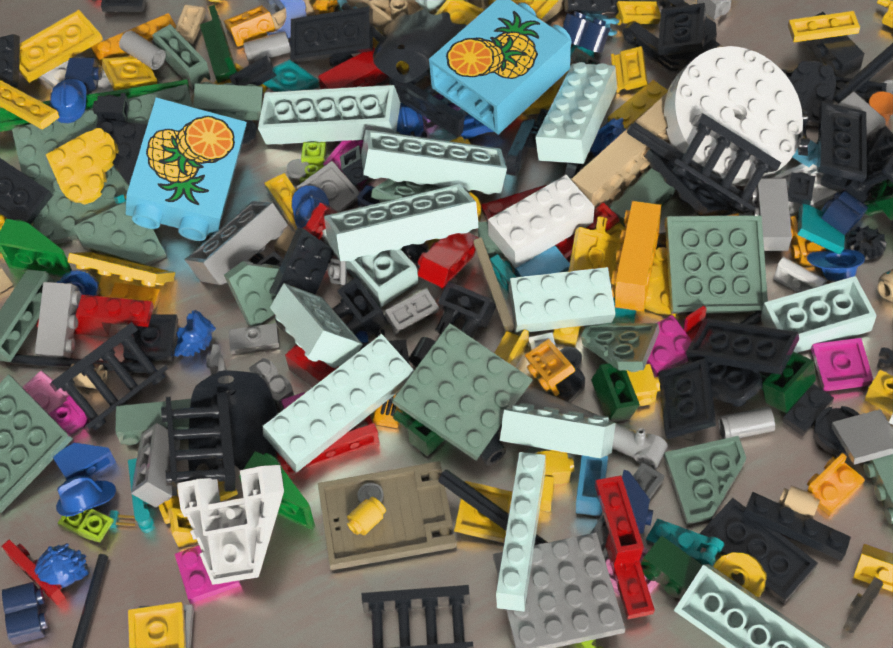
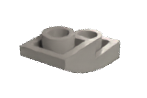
[327,258,347,285]
[206,344,229,393]

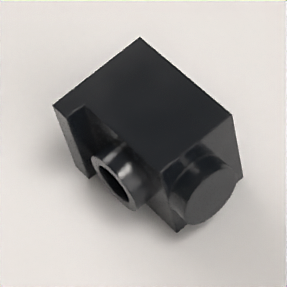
[93,93,130,122]

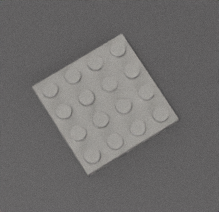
[493,532,625,648]

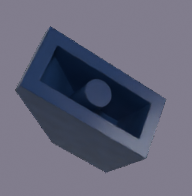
[64,58,102,95]
[622,470,654,534]

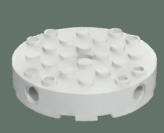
[664,46,803,187]

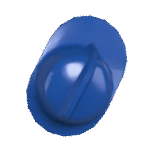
[50,79,87,123]
[396,103,424,137]
[292,186,330,228]
[806,249,865,282]
[56,476,116,517]

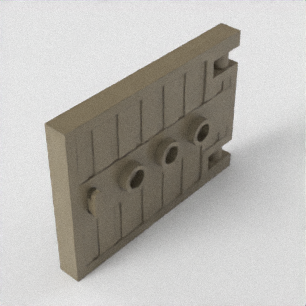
[318,461,457,570]

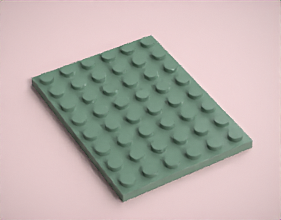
[12,84,193,244]

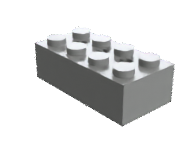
[184,201,288,285]

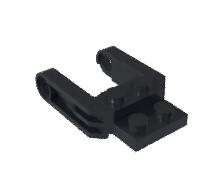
[622,0,721,74]
[505,108,583,179]

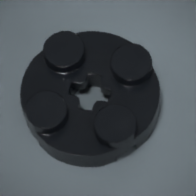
[813,406,860,457]

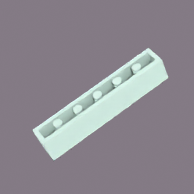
[496,452,546,611]

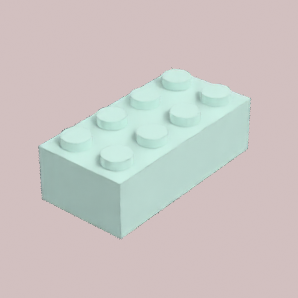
[323,206,419,308]
[509,267,615,333]
[761,276,877,353]
[270,283,363,368]
[500,403,616,458]

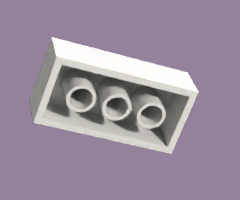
[488,175,594,268]

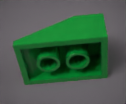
[0,219,72,278]
[239,451,315,530]

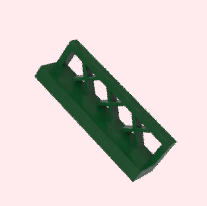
[200,5,237,83]

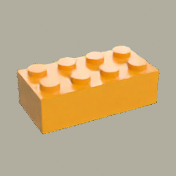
[612,201,661,312]

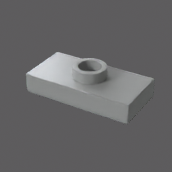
[229,323,280,354]

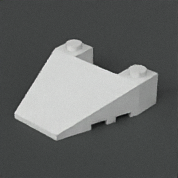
[177,465,284,585]

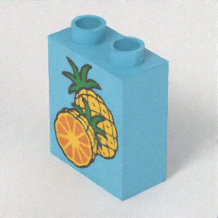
[429,0,572,135]
[126,98,247,241]

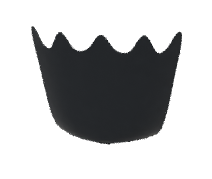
[373,9,467,83]
[188,370,278,471]

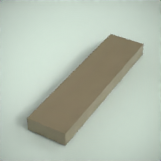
[473,237,515,332]

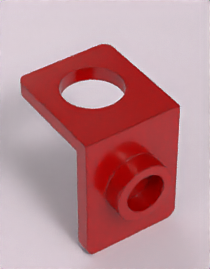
[684,306,707,340]

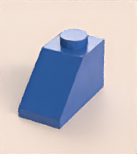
[53,443,116,480]

